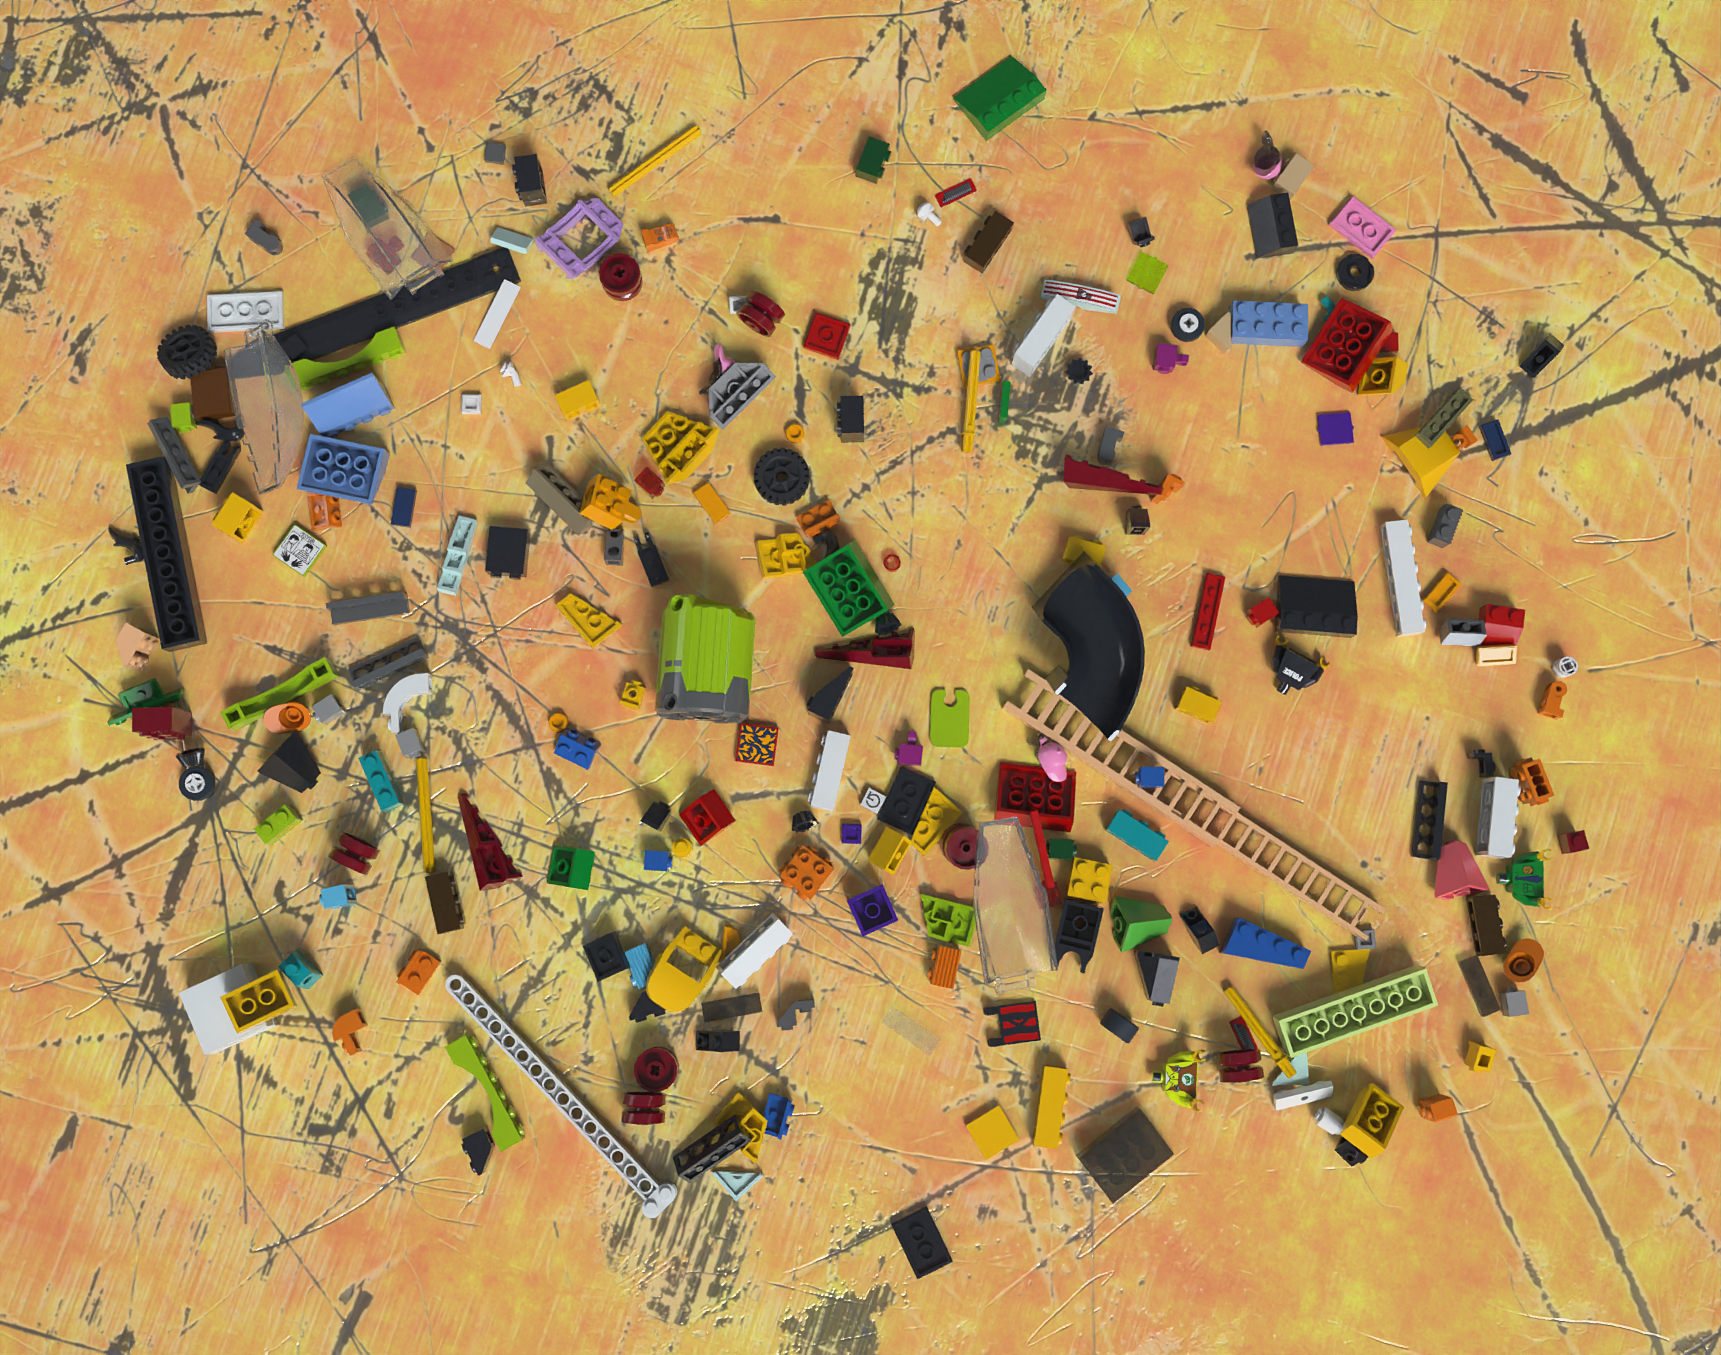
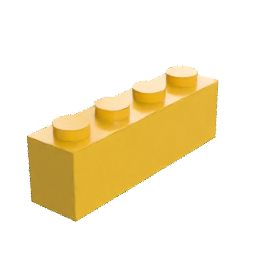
[1032,1065,1071,1149]

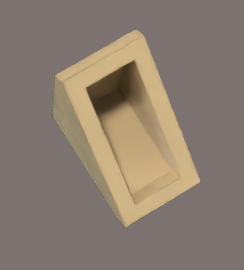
[1206,312,1232,354]

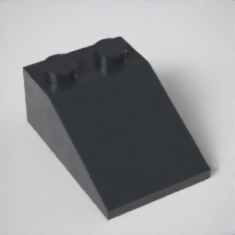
[806,666,854,724]

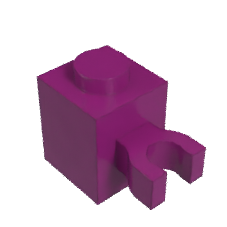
[1153,343,1189,374]
[894,731,923,767]

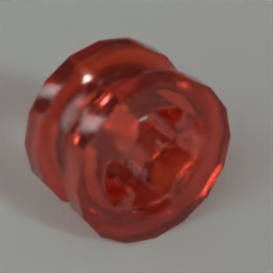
[884,554,901,572]

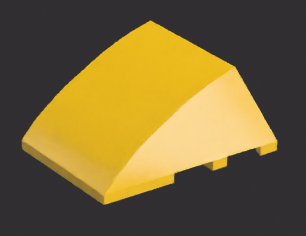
[641,411,719,485]
[1381,426,1460,498]

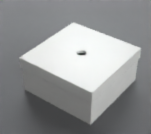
[179,962,278,1055]

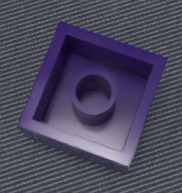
[847,884,898,937]

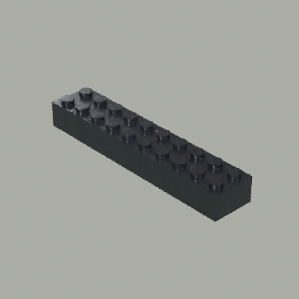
[126,456,207,652]

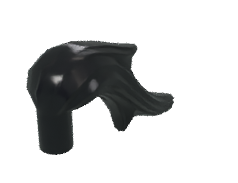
[195,419,245,442]
[108,527,144,565]
[812,530,840,558]

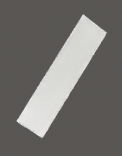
[473,279,521,349]

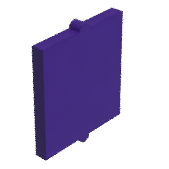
[1317,412,1354,446]

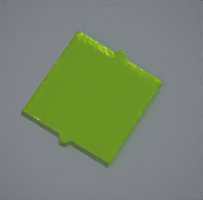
[1126,252,1168,295]

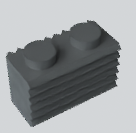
[1427,503,1464,548]
[1439,618,1487,646]

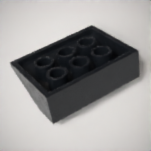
[1275,575,1358,638]

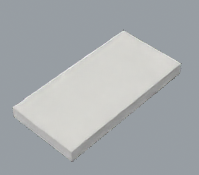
[207,291,285,333]

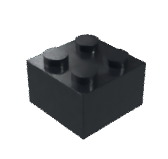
[512,154,547,207]
[837,396,864,443]

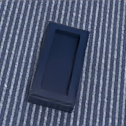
[1479,419,1511,461]
[391,487,417,528]

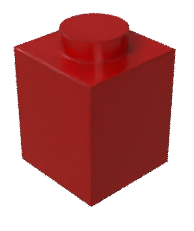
[1246,597,1279,628]

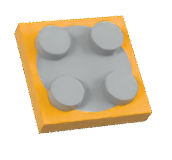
[957,345,1001,388]

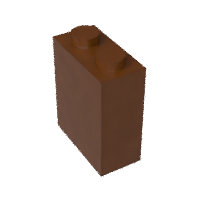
[190,366,238,421]

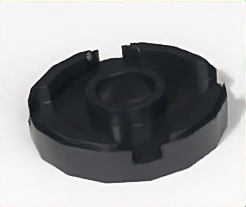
[1336,254,1374,291]

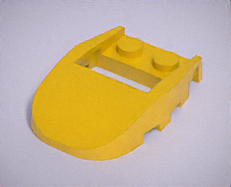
[645,926,722,1012]

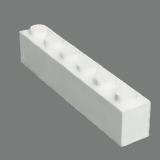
[1380,520,1426,637]

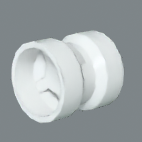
[1552,656,1578,678]

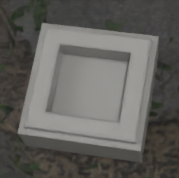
[1354,929,1376,950]

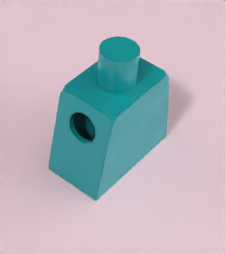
[278,949,323,989]

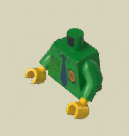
[1496,849,1553,910]

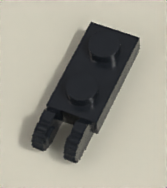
[199,441,241,494]
[633,532,670,587]

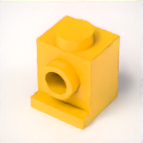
[619,680,646,711]
[1464,1040,1496,1073]

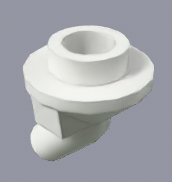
[917,202,942,226]
[500,360,521,387]

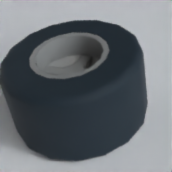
[1100,1008,1139,1043]

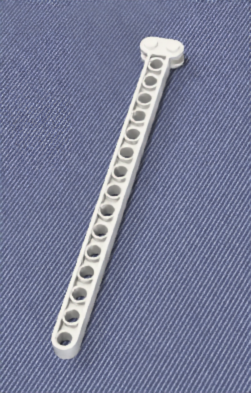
[445,974,677,1218]

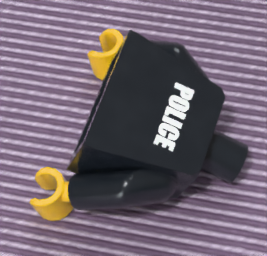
[1272,635,1330,695]

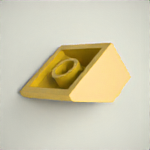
[1358,357,1408,396]

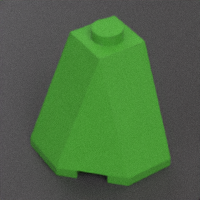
[1110,896,1172,952]

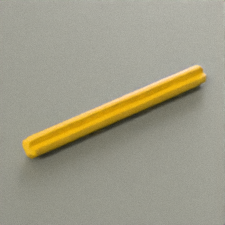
[608,125,701,197]
[416,758,435,873]

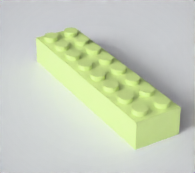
[1272,964,1438,1058]

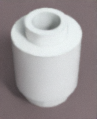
[1314,1107,1345,1136]

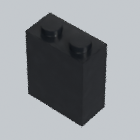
[485,526,531,580]

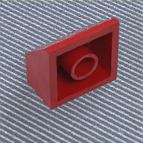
[1479,604,1525,646]
[679,789,736,846]

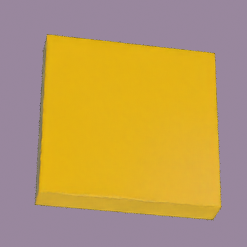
[965,1105,1019,1160]

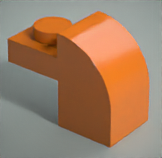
[332,1008,368,1056]

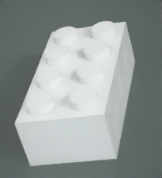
[1011,294,1076,377]
[1475,777,1521,859]

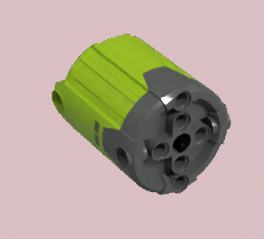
[655,594,756,724]

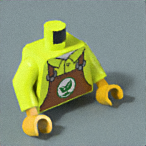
[1151,1049,1206,1112]

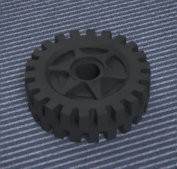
[157,325,217,379]
[754,448,810,506]

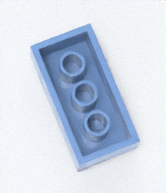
[1229,300,1308,347]

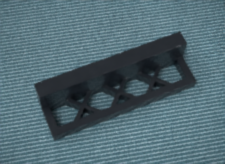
[1411,780,1448,860]
[673,1114,752,1183]

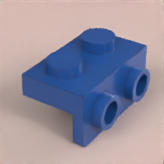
[554,727,601,770]
[763,1093,795,1140]

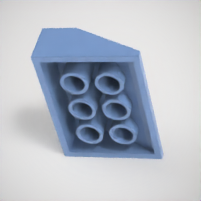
[301,373,395,438]
[296,434,390,505]

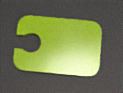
[930,690,970,748]

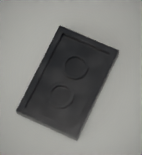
[877,766,936,835]
[891,1206,953,1280]

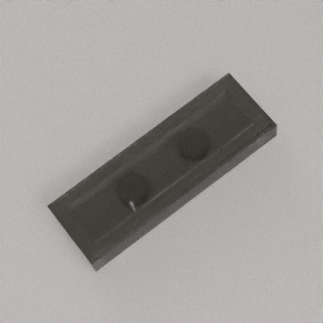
[1458,955,1501,1017]
[701,992,763,1023]

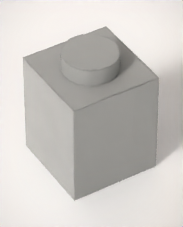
[312,694,346,725]
[395,728,426,759]
[1499,987,1529,1017]

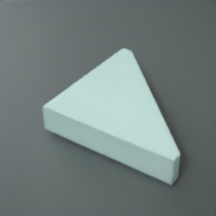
[1271,1052,1309,1086]
[712,1171,764,1201]

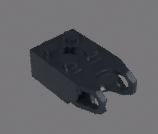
[1054,898,1104,973]

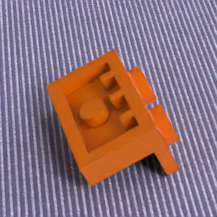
[1151,474,1185,504]
[307,492,342,531]
[796,500,840,538]
[396,949,441,995]

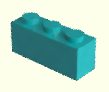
[358,750,404,812]
[1105,809,1169,862]

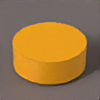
[786,424,805,444]
[548,713,568,732]

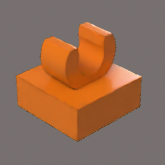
[1451,425,1478,449]

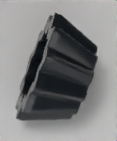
[1066,358,1093,384]
[875,612,902,635]
[176,747,205,767]
[792,810,819,833]

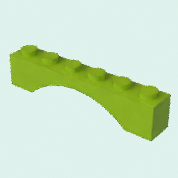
[287,327,406,391]
[220,657,340,731]
[445,1034,525,1152]

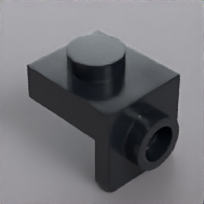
[1127,217,1155,247]
[1467,749,1496,777]

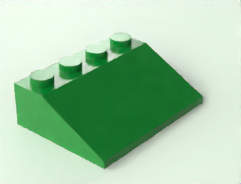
[953,56,1047,141]
[803,540,895,637]

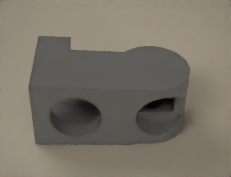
[245,219,283,255]
[1097,427,1124,465]
[604,528,624,566]

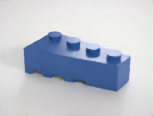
[1219,918,1311,969]

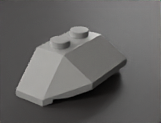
[708,363,776,430]

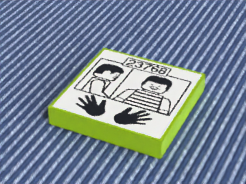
[273,524,327,577]

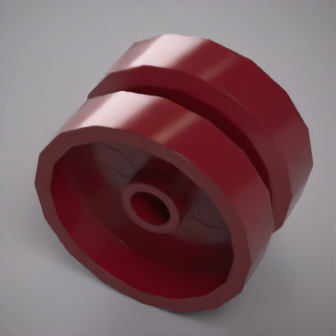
[599,253,643,301]
[737,291,785,337]
[940,823,988,870]
[328,831,380,875]
[634,1047,679,1092]
[1216,1049,1264,1083]
[621,1092,666,1125]

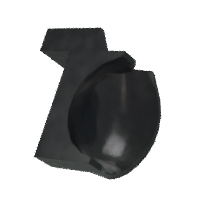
[1032,551,1145,742]

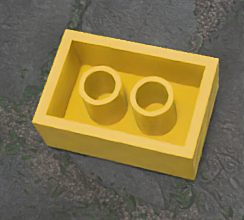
[220,969,297,1034]
[1340,1083,1404,1159]

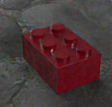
[132,707,192,741]

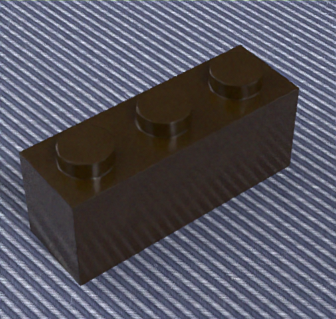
[963,211,1014,274]
[425,871,466,934]
[1466,895,1507,956]

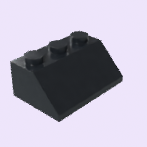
[1247,192,1298,259]

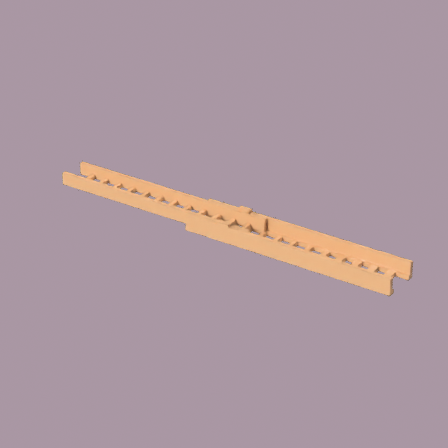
[1002,669,1386,941]

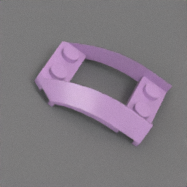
[535,198,624,279]

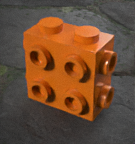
[1509,757,1554,806]
[779,845,834,900]

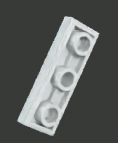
[1273,1080,1333,1110]

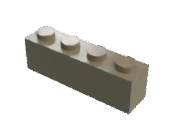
[526,462,595,536]

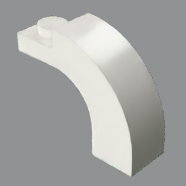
[383,673,433,735]

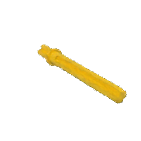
[961,350,981,453]
[1224,986,1297,1078]

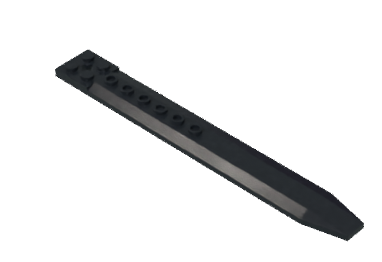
[229,247,521,379]

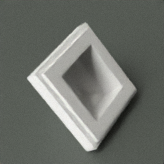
[729,296,748,314]

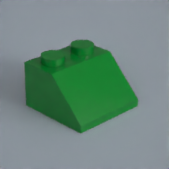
[547,845,595,890]

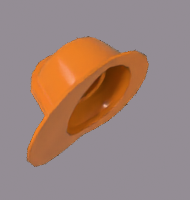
[263,701,311,734]
[1503,938,1544,983]

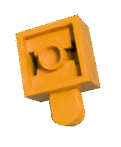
[579,473,642,530]

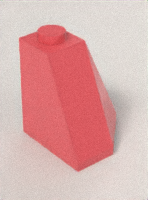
[1434,840,1489,900]

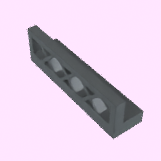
[147,417,201,494]
[326,591,410,625]
[348,637,429,691]

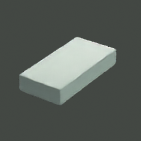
[490,227,533,254]

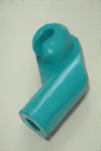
[1320,296,1336,322]

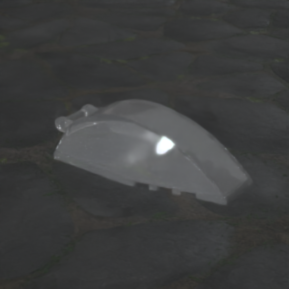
[322,156,453,300]
[224,319,304,495]
[973,817,1058,995]

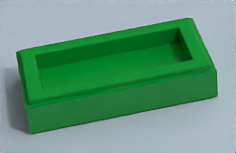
[999,380,1011,423]

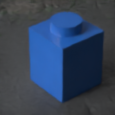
[1135,767,1164,788]
[644,850,673,872]

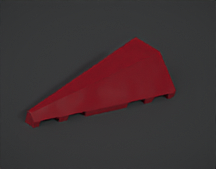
[1064,454,1164,495]
[815,629,915,669]
[458,793,523,891]

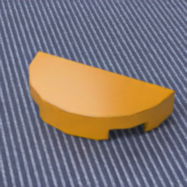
[721,925,742,962]

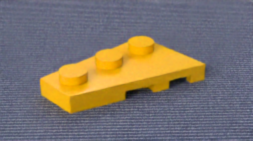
[556,593,622,650]
[911,787,963,856]
[1330,949,1370,994]

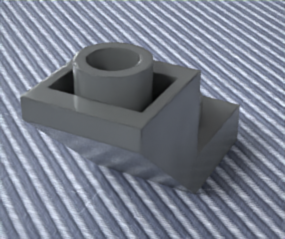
[777,999,815,1031]

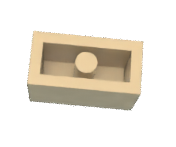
[1272,153,1315,200]

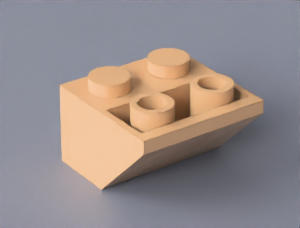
[116,622,159,672]

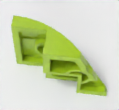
[921,894,980,947]

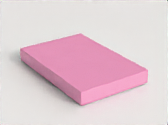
[1329,196,1396,259]

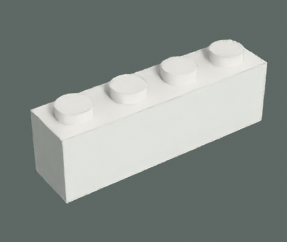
[808,730,851,812]
[716,913,793,989]

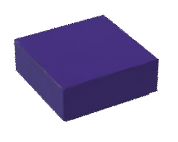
[842,824,862,844]

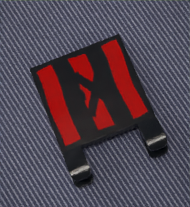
[983,1001,1041,1047]

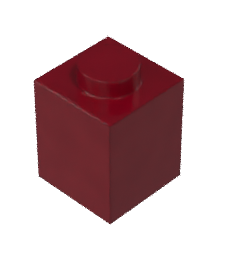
[1557,830,1589,854]

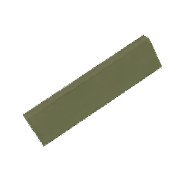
[1415,387,1473,449]

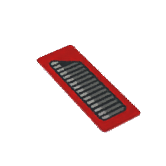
[935,178,977,208]
[1229,1016,1258,1049]

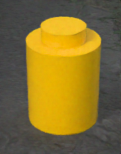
[672,838,693,858]

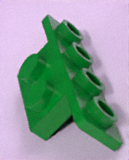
[107,678,184,726]

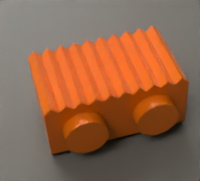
[927,945,962,989]
[1417,1094,1458,1123]

